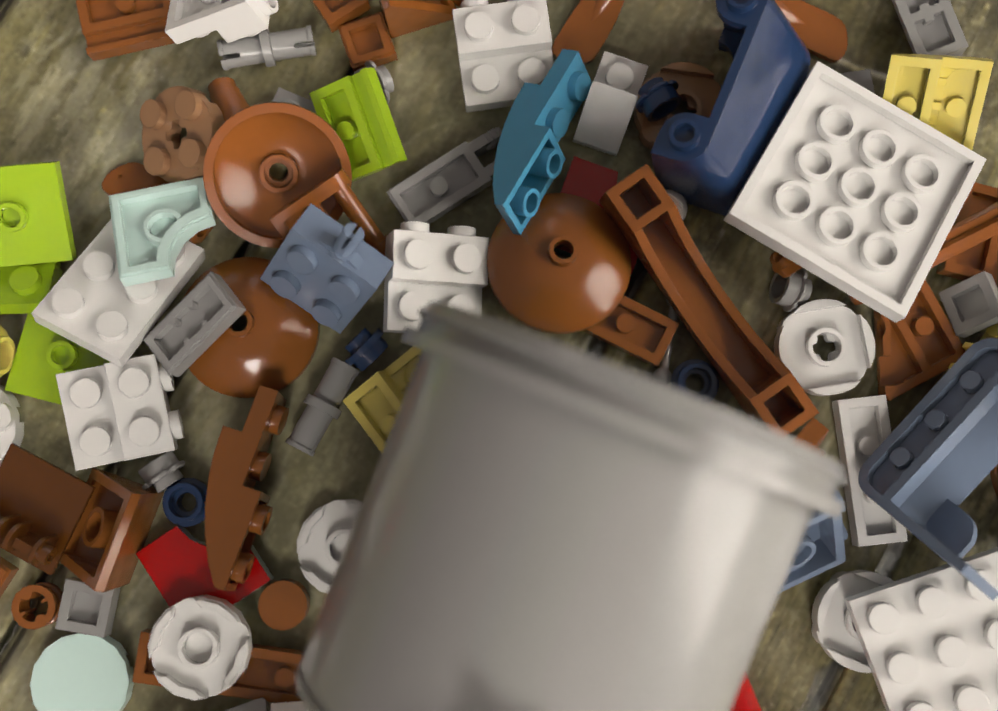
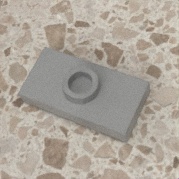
[143,271,247,377]

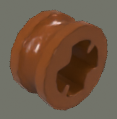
[11,582,63,629]

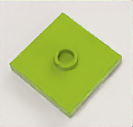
[0,161,77,267]
[5,313,110,405]

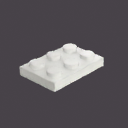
[32,219,206,368]

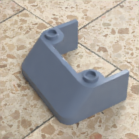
[858,338,998,601]

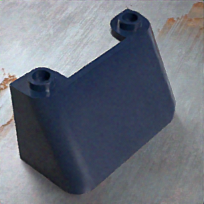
[651,0,811,216]

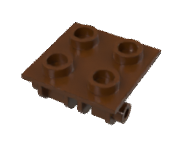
[0,443,96,575]

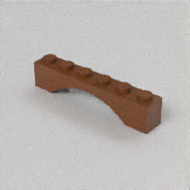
[599,163,819,436]

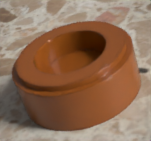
[258,578,310,631]

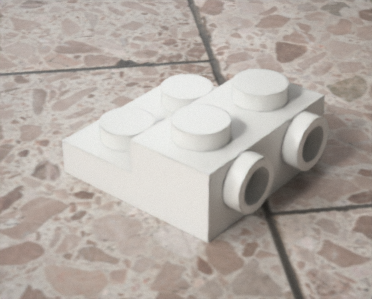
[165,0,278,44]
[452,0,554,113]
[383,221,489,333]
[55,354,185,471]

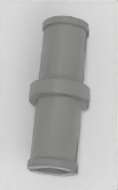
[217,25,317,71]
[285,357,360,457]

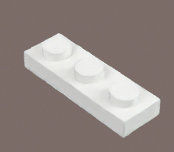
[832,395,908,547]

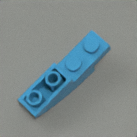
[493,49,592,235]

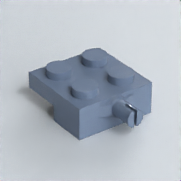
[260,203,394,334]

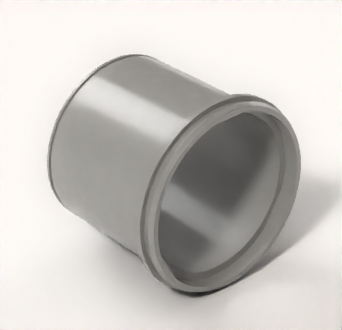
[296,301,847,711]

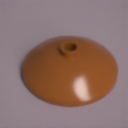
[203,102,352,248]
[487,193,631,334]
[184,257,320,398]

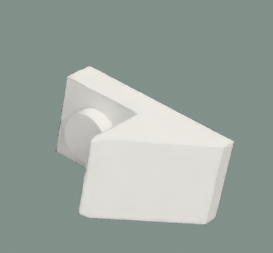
[573,51,648,157]

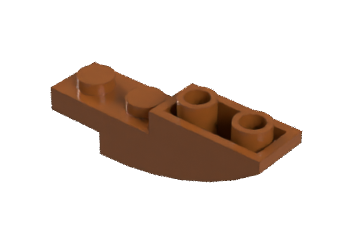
[205,385,289,591]

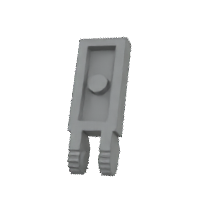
[387,127,502,224]

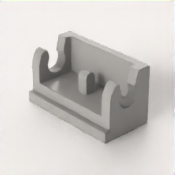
[892,0,968,56]

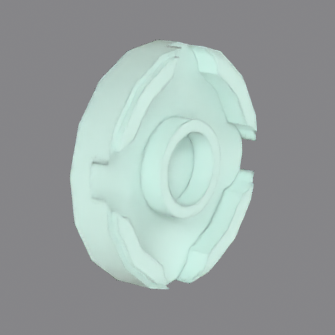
[30,633,134,711]

